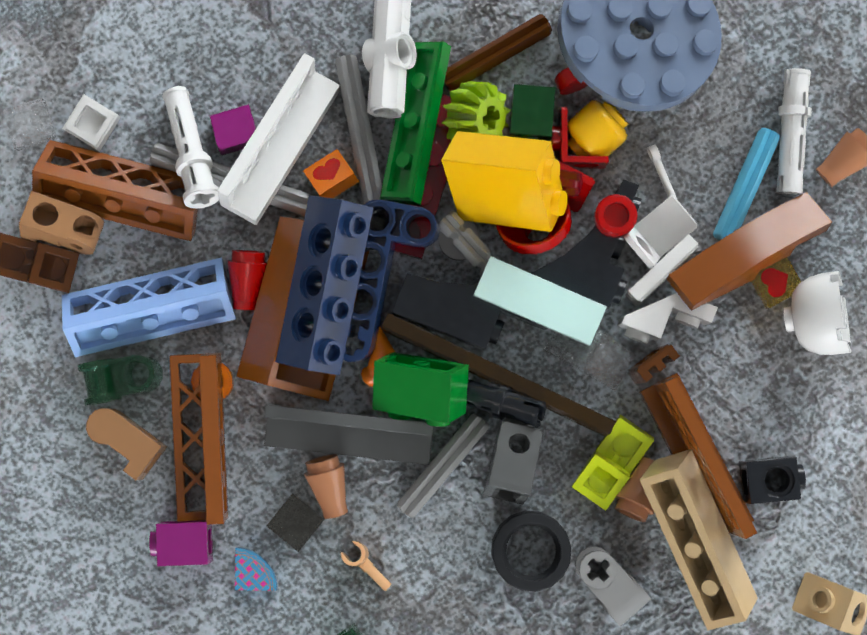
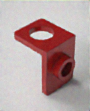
[551,107,609,169]

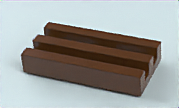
[627,344,680,384]

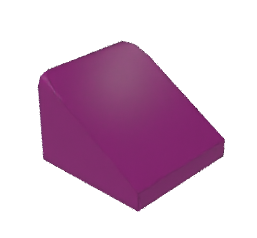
[210,104,256,156]

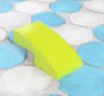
[572,414,654,511]

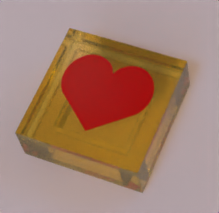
[751,257,801,309]

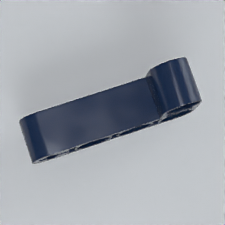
[343,200,440,362]

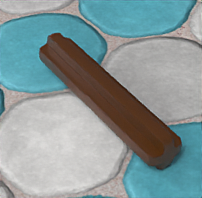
[444,14,552,91]

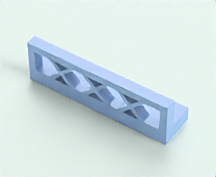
[62,257,236,357]

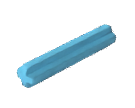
[713,128,780,241]

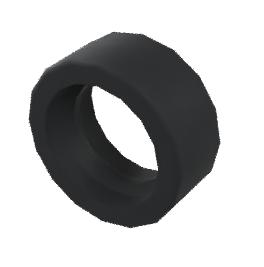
[491,510,571,592]

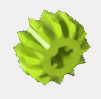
[442,81,511,140]

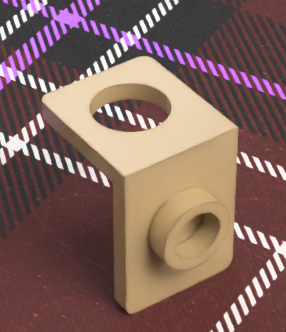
[792,572,867,635]

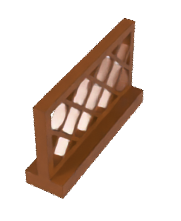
[639,373,757,539]

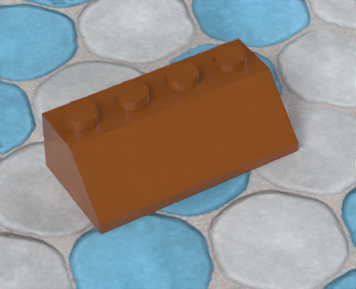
[236,216,370,401]

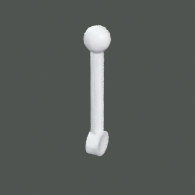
[647,144,677,199]

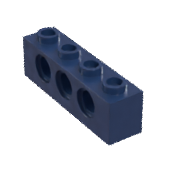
[276,195,373,375]

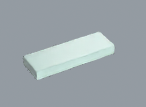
[473,256,607,346]

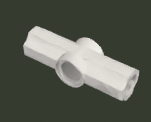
[362,0,417,119]

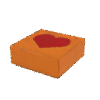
[303,149,359,198]

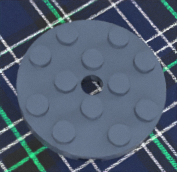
[557,0,722,112]

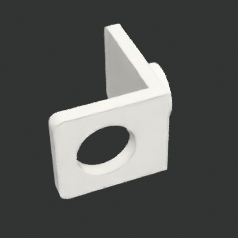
[624,196,697,269]

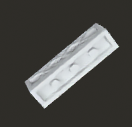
[217,53,340,225]

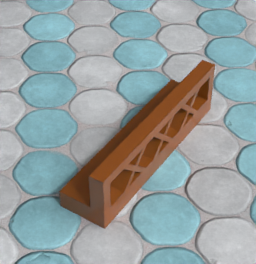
[32,140,198,241]
[170,353,228,525]

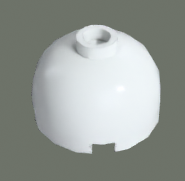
[784,271,851,355]

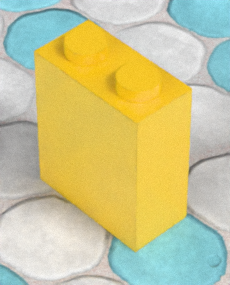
[441,131,567,232]

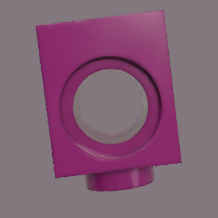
[149,520,213,566]

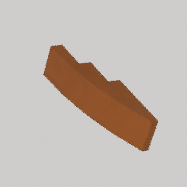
[666,192,832,311]

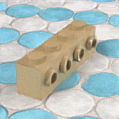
[640,449,758,631]

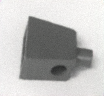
[483,419,543,505]

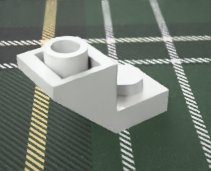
[617,293,718,344]

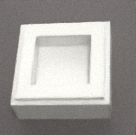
[62,94,121,152]

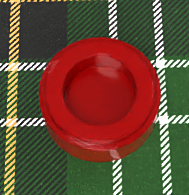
[554,67,588,95]
[594,194,637,238]

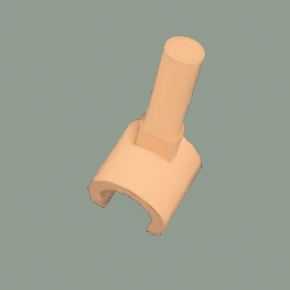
[341,541,391,591]

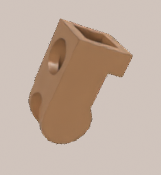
[19,191,105,255]
[86,408,168,480]

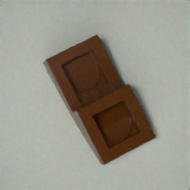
[0,233,80,293]

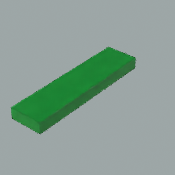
[379,41,451,205]

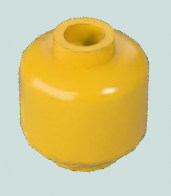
[568,100,629,156]

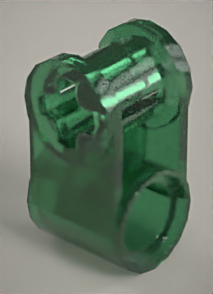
[78,355,163,406]

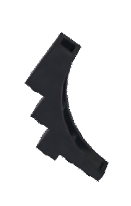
[392,179,642,350]

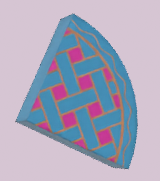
[235,547,278,591]

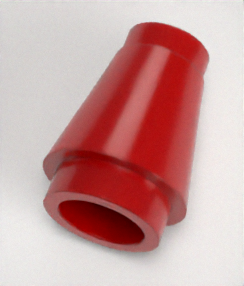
[227,250,267,310]

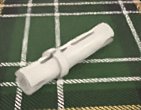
[776,68,812,195]

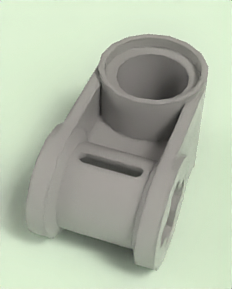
[575,546,651,627]

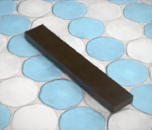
[382,313,616,436]

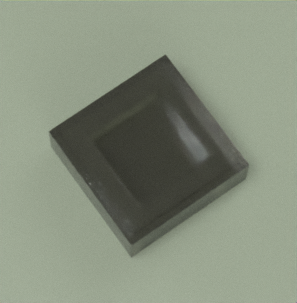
[266,493,325,552]

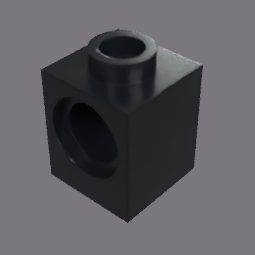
[739,456,806,504]

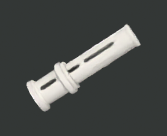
[162,86,219,209]

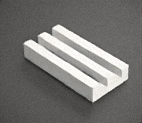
[626,234,698,306]

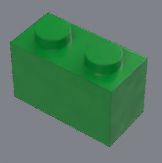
[372,352,469,427]

